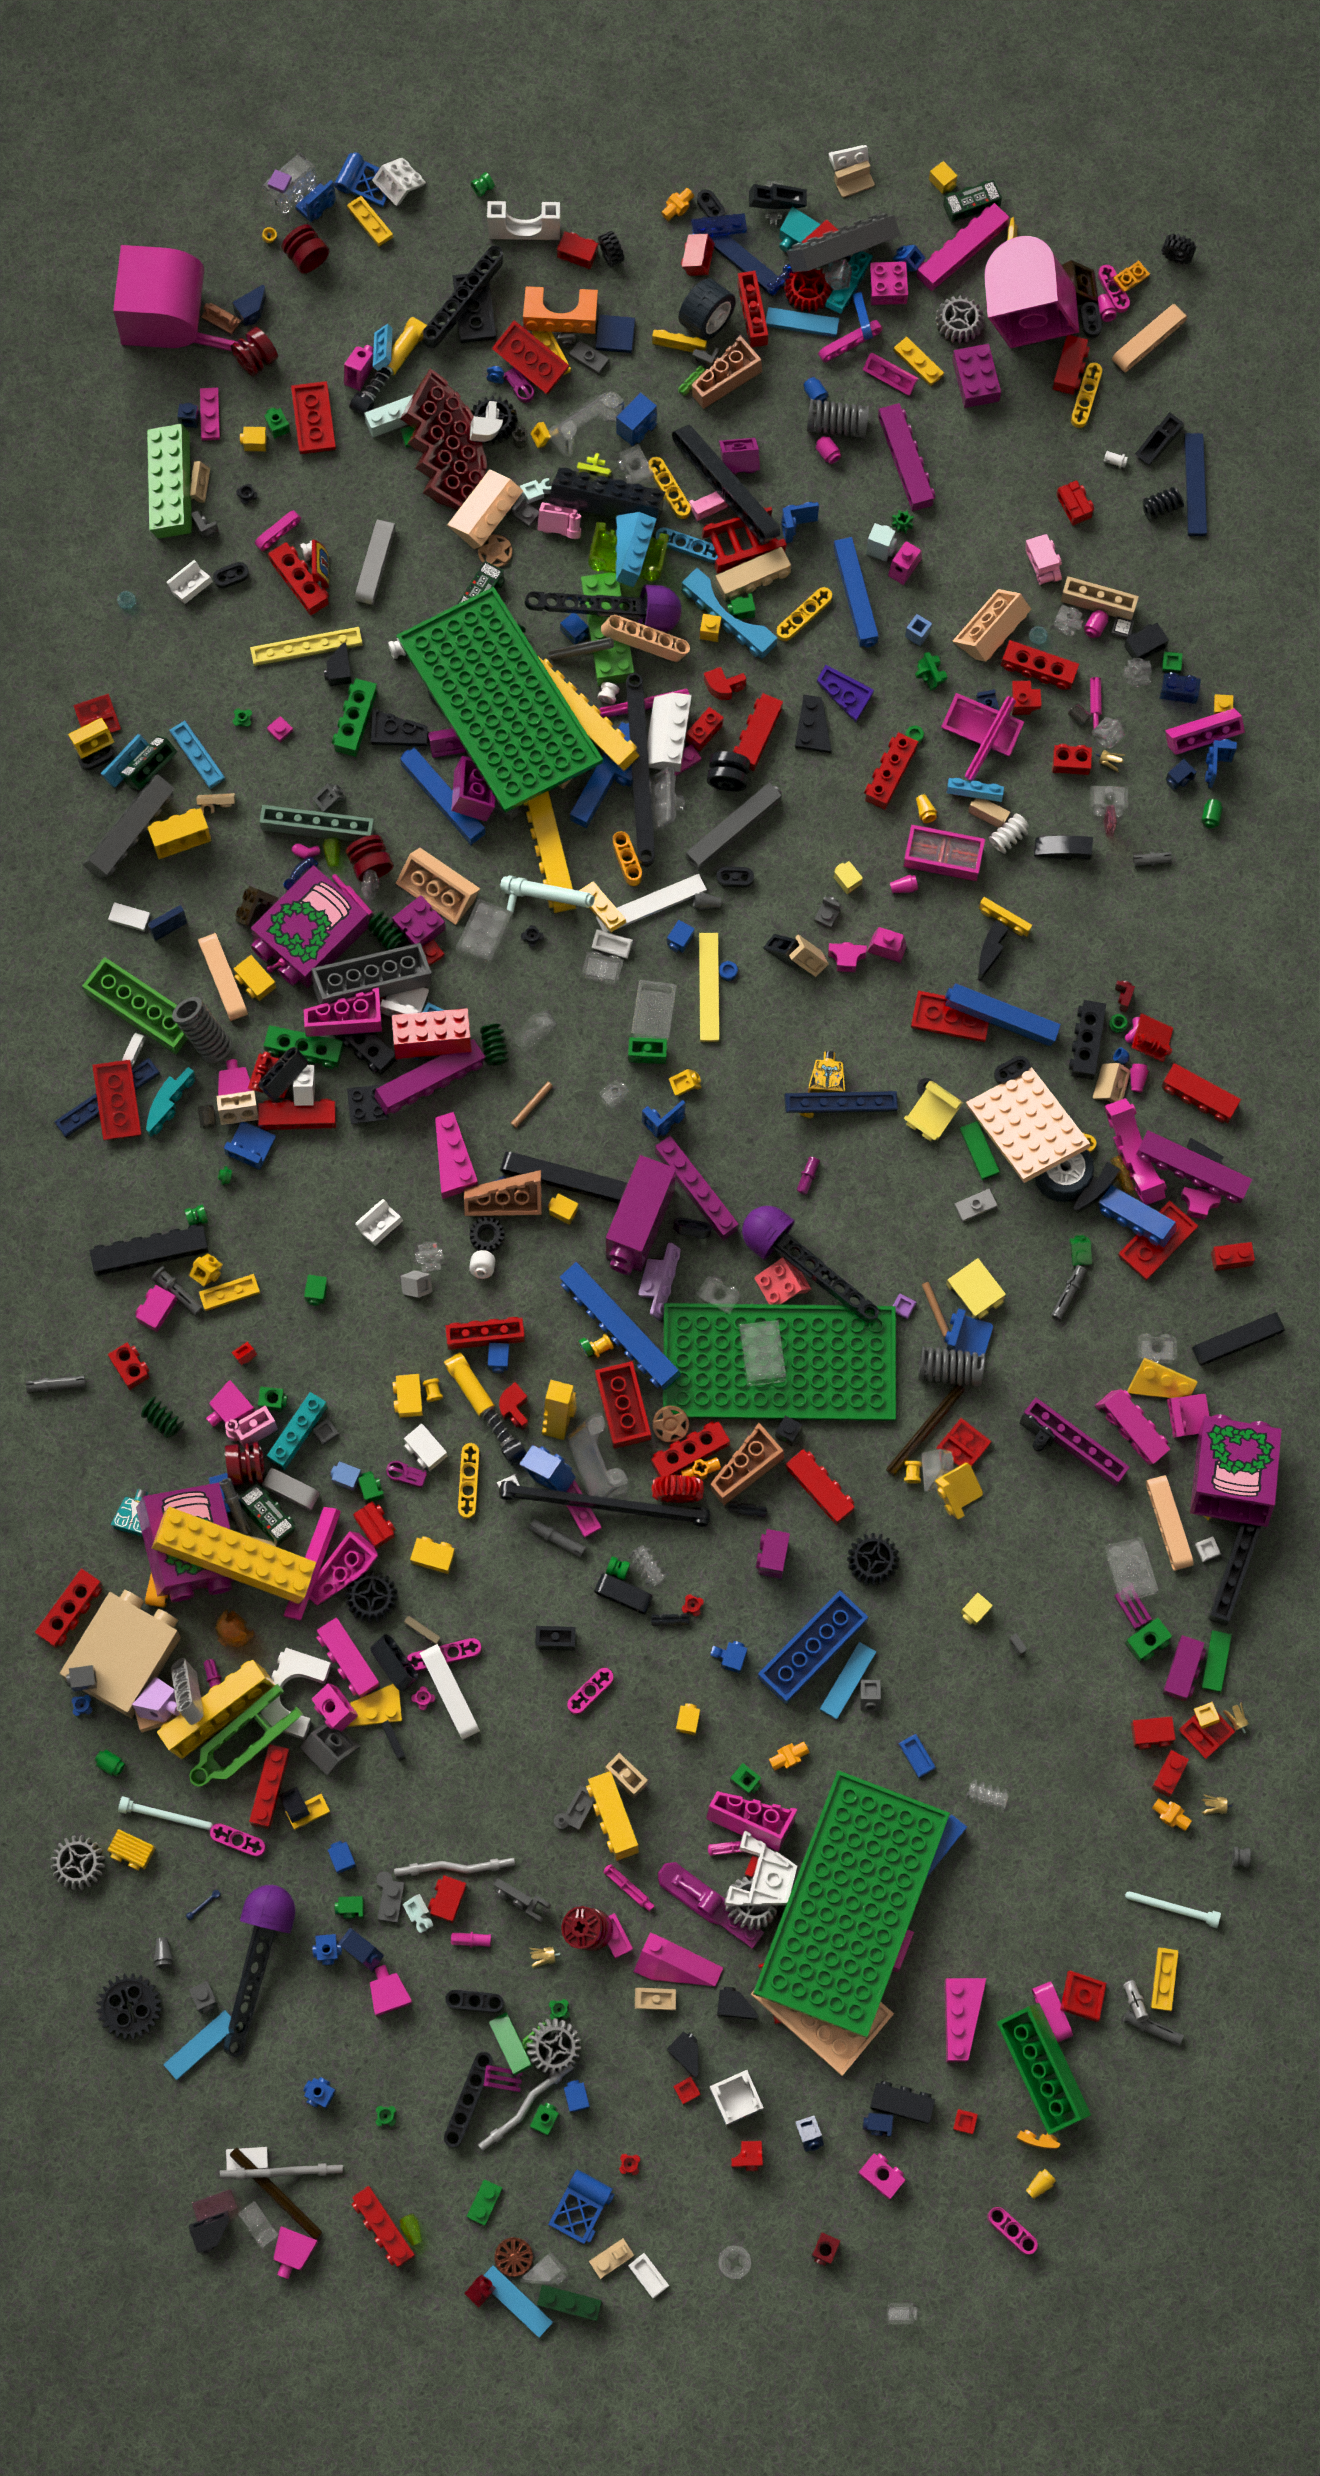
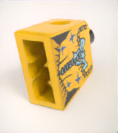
[808,1051,845,1093]

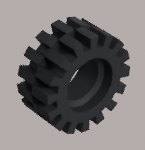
[598,231,625,267]
[1161,234,1196,265]
[470,1217,505,1253]

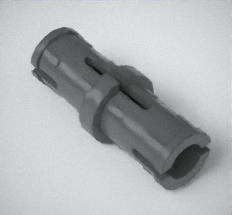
[1133,852,1172,867]

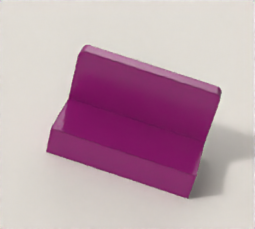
[428,728,467,758]

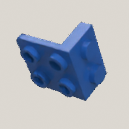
[1205,739,1237,788]
[944,1308,993,1357]

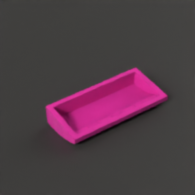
[941,693,1024,757]

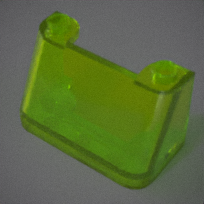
[588,522,669,581]

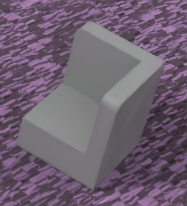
[401,1271,432,1298]

